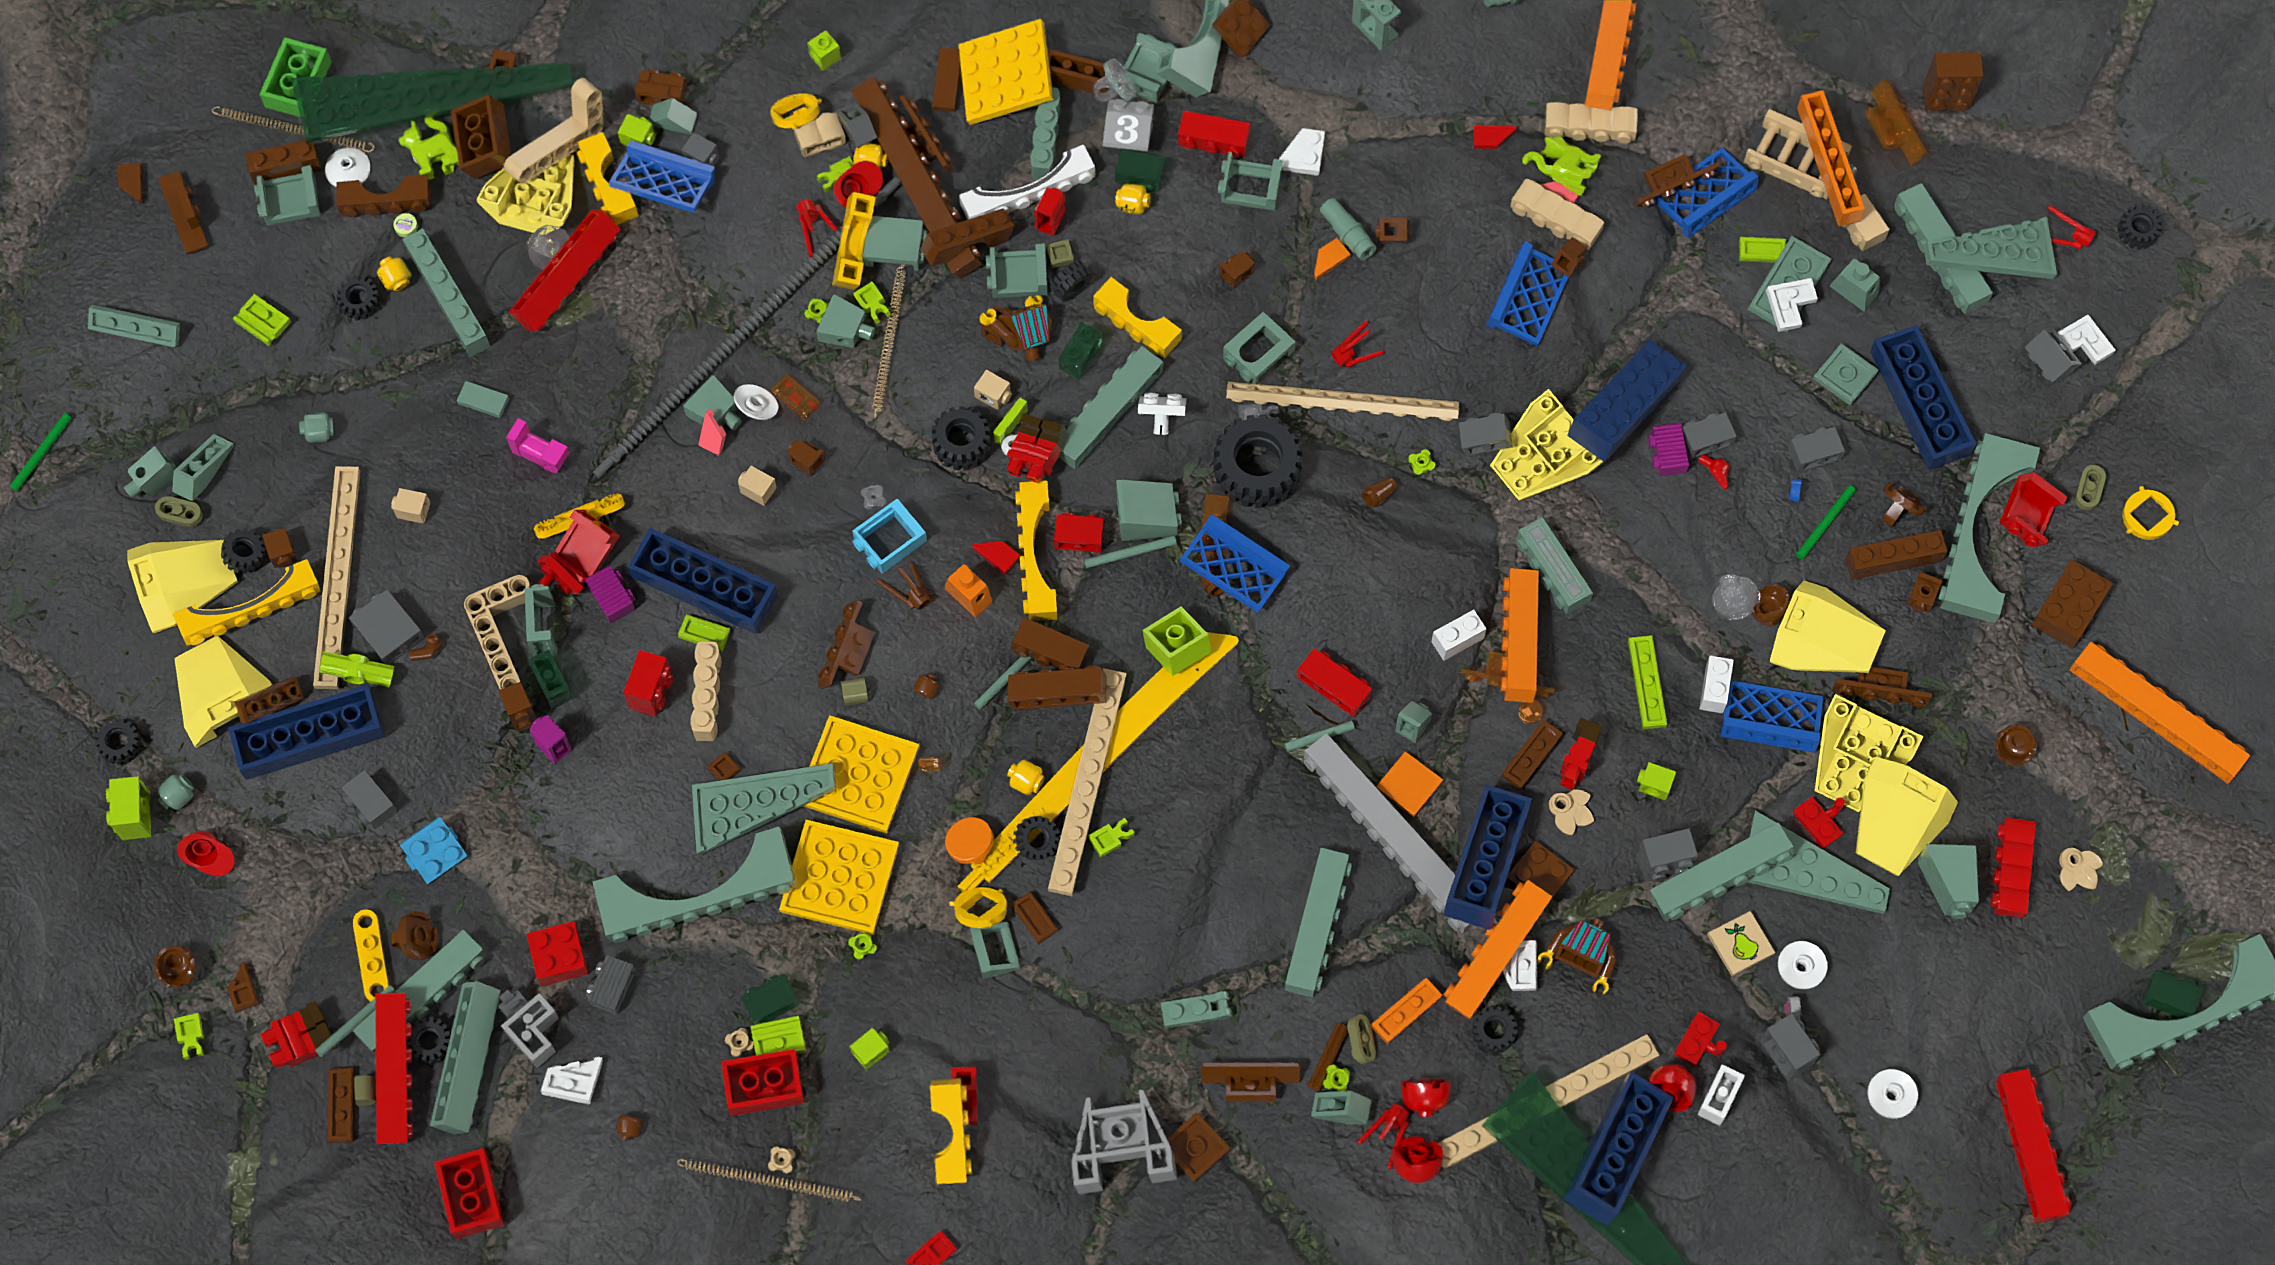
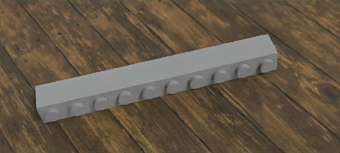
[1304,733,1474,934]

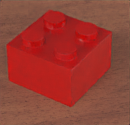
[623,650,674,717]
[526,921,589,987]

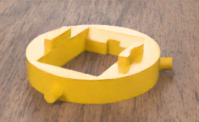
[771,94,822,129]
[2122,486,2179,540]
[950,887,1007,928]

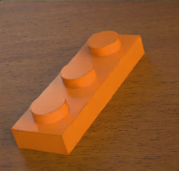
[1371,978,1443,1045]

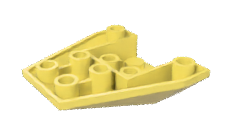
[477,154,574,235]
[1490,389,1603,501]
[127,540,238,634]
[1770,581,1886,673]
[175,636,272,748]
[1815,694,1923,812]
[1856,757,1958,876]

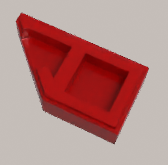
[1473,125,1516,149]
[972,541,1020,575]
[906,1230,957,1265]

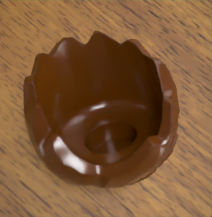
[1749,583,1789,627]
[1996,724,2037,766]
[154,945,196,988]

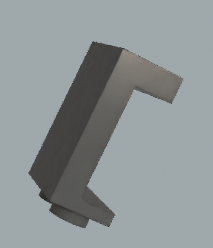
[349,590,425,665]

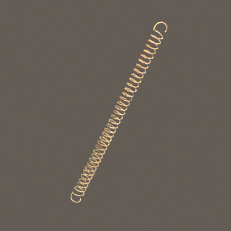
[212,107,374,152]
[872,264,906,419]
[677,1159,861,1202]

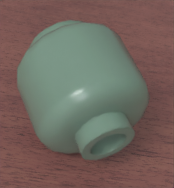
[299,412,333,443]
[158,774,194,810]

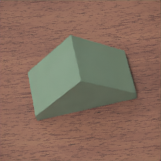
[649,98,697,135]

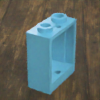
[852,499,927,574]

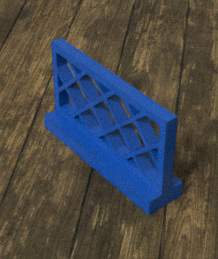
[609,141,715,213]
[1654,148,1758,238]
[1486,241,1568,346]
[1180,514,1290,613]
[1720,680,1823,753]

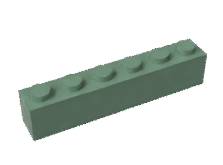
[1894,183,1993,314]
[403,228,490,357]
[1058,346,1163,469]
[1650,823,1793,921]
[1285,848,1352,998]
[353,930,486,1056]
[430,981,501,1134]

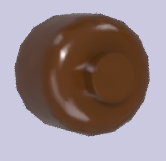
[913,673,940,699]
[616,1114,643,1140]

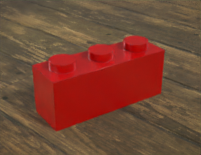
[1178,111,1250,157]
[1296,648,1372,718]

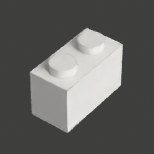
[1431,610,1486,661]
[1699,656,1733,713]
[1697,1065,1745,1126]

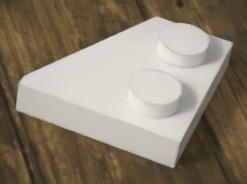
[1279,128,1325,175]
[1503,940,1537,991]
[541,1057,603,1104]

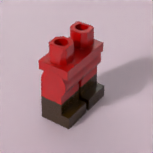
[1007,413,1069,484]
[1560,717,1603,790]
[260,1001,337,1068]

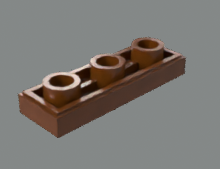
[234,676,304,724]

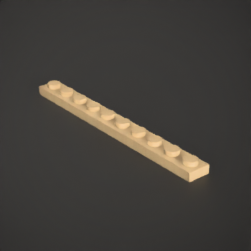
[1226,382,1459,421]
[313,466,360,689]
[1048,668,1126,896]
[1438,1034,1659,1170]

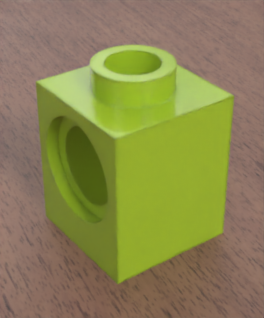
[808,30,841,71]
[1637,762,1676,801]
[849,1028,890,1071]

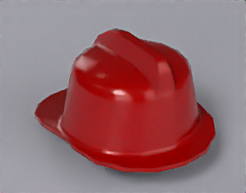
[834,161,883,207]
[177,831,235,876]

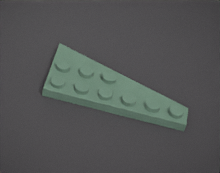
[1924,217,2057,279]
[692,764,836,856]
[1747,811,1889,914]

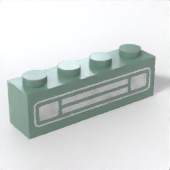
[1516,517,1593,615]

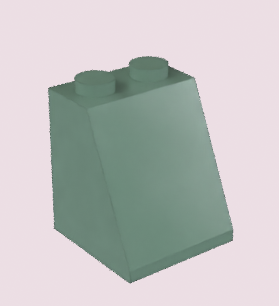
[1116,480,1182,541]
[1918,844,1978,919]

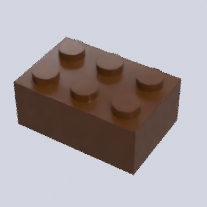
[1922,52,1983,111]
[451,94,511,179]
[2031,559,2113,649]

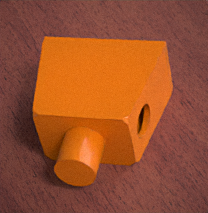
[945,564,993,618]

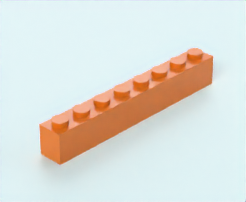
[2069,642,2250,784]

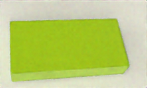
[1739,237,1786,262]
[994,398,1028,446]
[678,614,731,652]

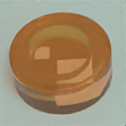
[1518,700,1543,724]
[918,757,942,772]

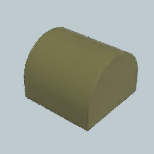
[841,677,869,706]
[354,1075,376,1106]

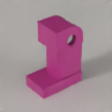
[506,418,569,473]

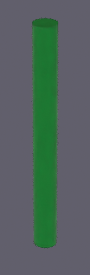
[9,413,72,492]
[1796,485,1856,560]

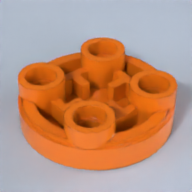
[945,817,994,864]

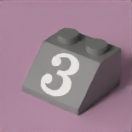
[1103,99,1154,151]

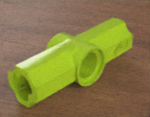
[318,651,394,687]

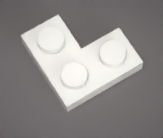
[1766,278,1818,332]
[2058,315,2115,365]

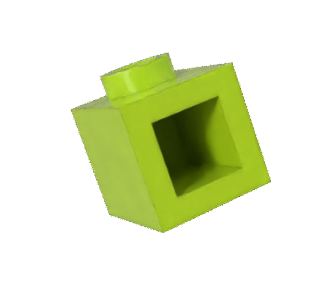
[618,114,655,146]

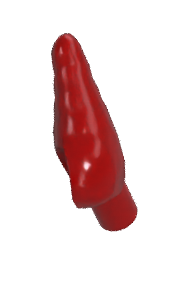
[1698,454,1729,490]

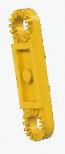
[534,493,625,538]
[353,910,389,1002]

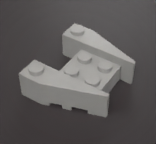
[1072,1090,1177,1194]

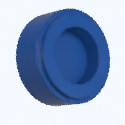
[1789,478,1802,503]

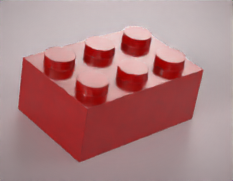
[721,1049,805,1116]
[434,1148,505,1240]

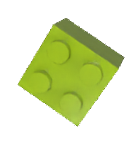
[1142,606,1211,676]
[106,777,151,840]

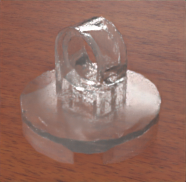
[1093,58,1137,102]
[526,225,569,270]
[1712,574,1760,620]

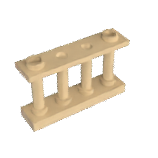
[1744,109,1852,199]

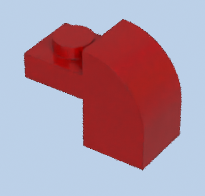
[951,1067,978,1125]

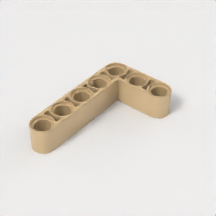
[504,78,603,183]
[464,575,531,690]

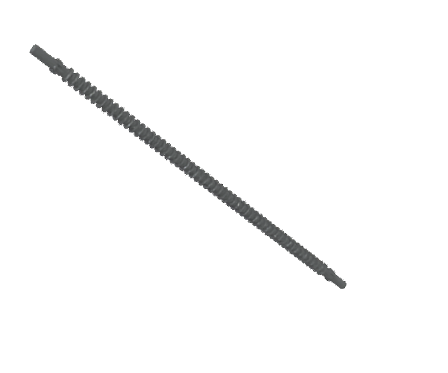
[592,177,902,478]

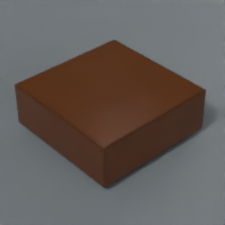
[707,752,741,781]

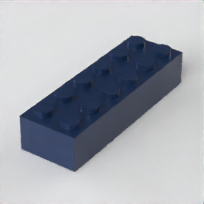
[1870,325,1976,470]
[1567,340,1687,462]
[628,528,778,634]
[228,685,385,780]
[1443,785,1532,930]
[1563,1072,1674,1225]

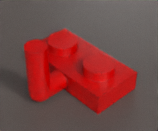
[537,555,584,594]
[1792,797,1845,850]
[1673,1012,1727,1067]

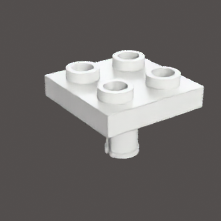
[1138,393,1186,435]

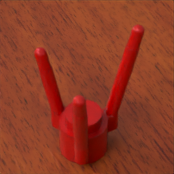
[797,199,837,258]
[2048,205,2095,250]
[1331,321,1384,368]
[1357,1104,1409,1169]

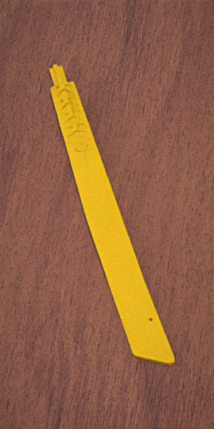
[958,632,1239,892]

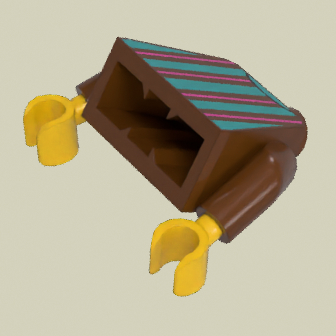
[980,295,1053,361]
[1538,919,1616,995]

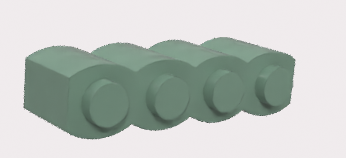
[1030,88,1060,180]

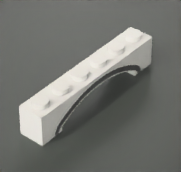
[959,145,1095,220]

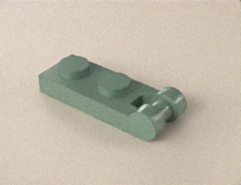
[1161,991,1232,1029]

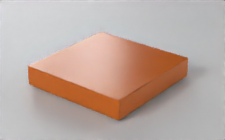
[1376,752,1443,818]

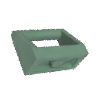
[970,922,1021,979]

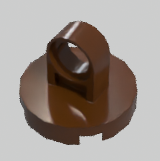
[1882,481,1927,528]
[391,911,439,960]

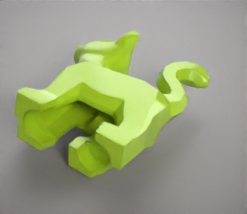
[399,108,459,181]
[1522,135,1601,196]

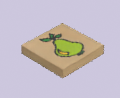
[1707,911,1775,976]

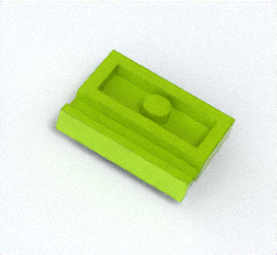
[233,294,291,347]
[750,1016,806,1055]

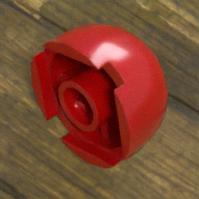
[1648,1064,1696,1112]
[1401,1079,1451,1117]
[1393,1137,1443,1184]

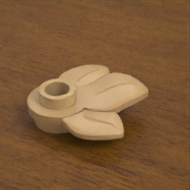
[1549,790,1594,835]
[2059,848,2103,891]

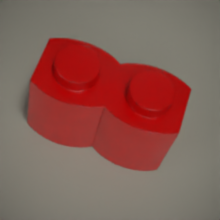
[1034,187,1066,236]

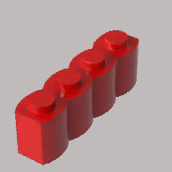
[1990,817,2035,918]

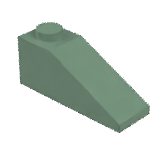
[172,434,234,501]

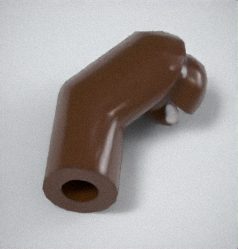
[410,634,442,661]

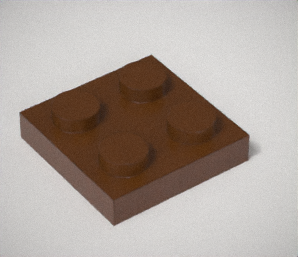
[1212,0,1270,57]
[1507,841,1574,909]
[1167,1112,1230,1183]

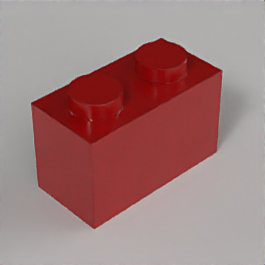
[1054,513,1104,553]

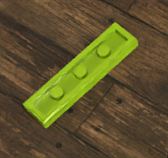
[1628,635,1667,729]

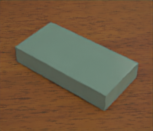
[457,381,509,418]

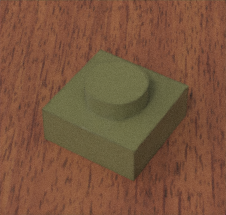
[1046,240,1074,268]

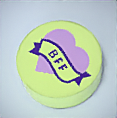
[394,213,418,237]

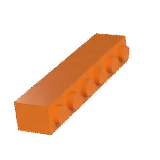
[1585,0,1636,111]
[1797,91,1865,226]
[1500,568,1538,703]
[1444,880,1552,1019]

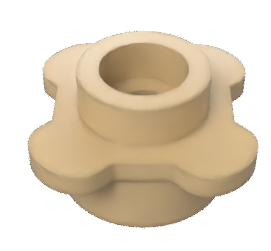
[725,1028,754,1057]
[768,1147,795,1173]

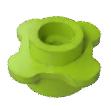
[805,299,829,323]
[1408,450,1435,475]
[849,932,877,959]
[1323,1065,1350,1092]

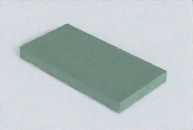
[1747,236,1831,333]

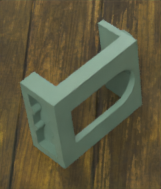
[1352,0,1401,51]
[1217,152,1283,211]
[1223,312,1296,384]
[525,584,558,658]

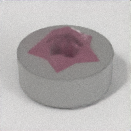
[1784,996,1801,1019]

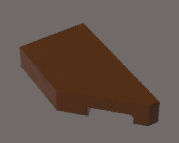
[117,163,143,204]
[227,962,260,1013]

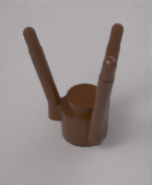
[876,561,932,610]

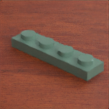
[88,305,180,347]

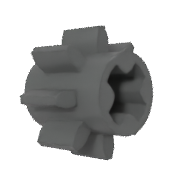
[498,990,528,1019]

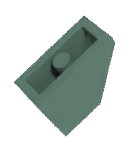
[1395,701,1432,744]
[1311,1091,1371,1125]

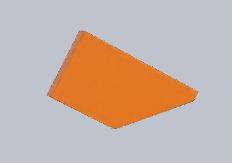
[1314,238,1351,280]

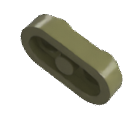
[2075,465,2106,510]
[155,496,203,527]
[1347,1014,1376,1064]

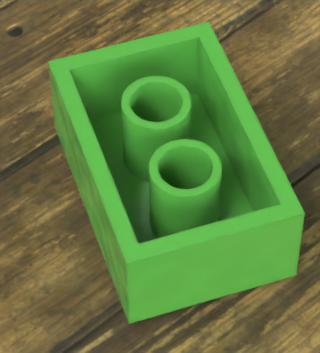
[260,37,332,119]

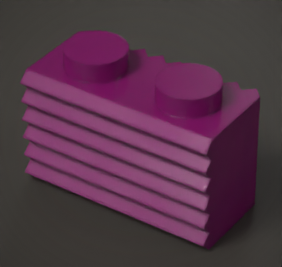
[1648,423,1689,477]
[585,565,636,623]
[530,715,571,764]

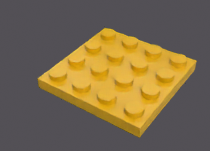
[959,19,1053,125]
[803,715,920,834]
[779,820,899,935]

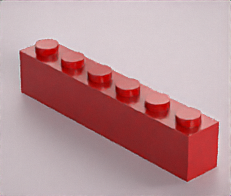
[509,210,620,332]
[375,993,412,1144]
[1995,1069,2071,1224]

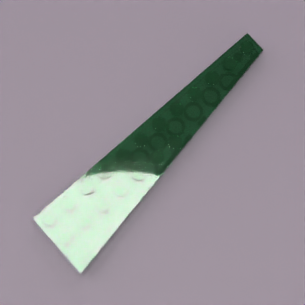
[291,62,574,143]
[1482,1071,1686,1265]

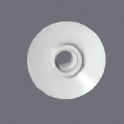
[325,148,371,187]
[734,384,778,420]
[1778,941,1827,989]
[1868,1069,1918,1118]

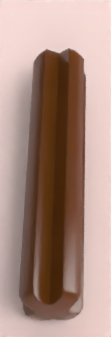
[1308,1023,1348,1092]

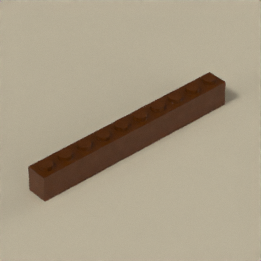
[851,76,983,279]

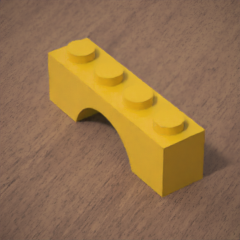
[577,132,638,225]
[832,192,876,290]
[1093,277,1182,359]
[930,1079,972,1184]

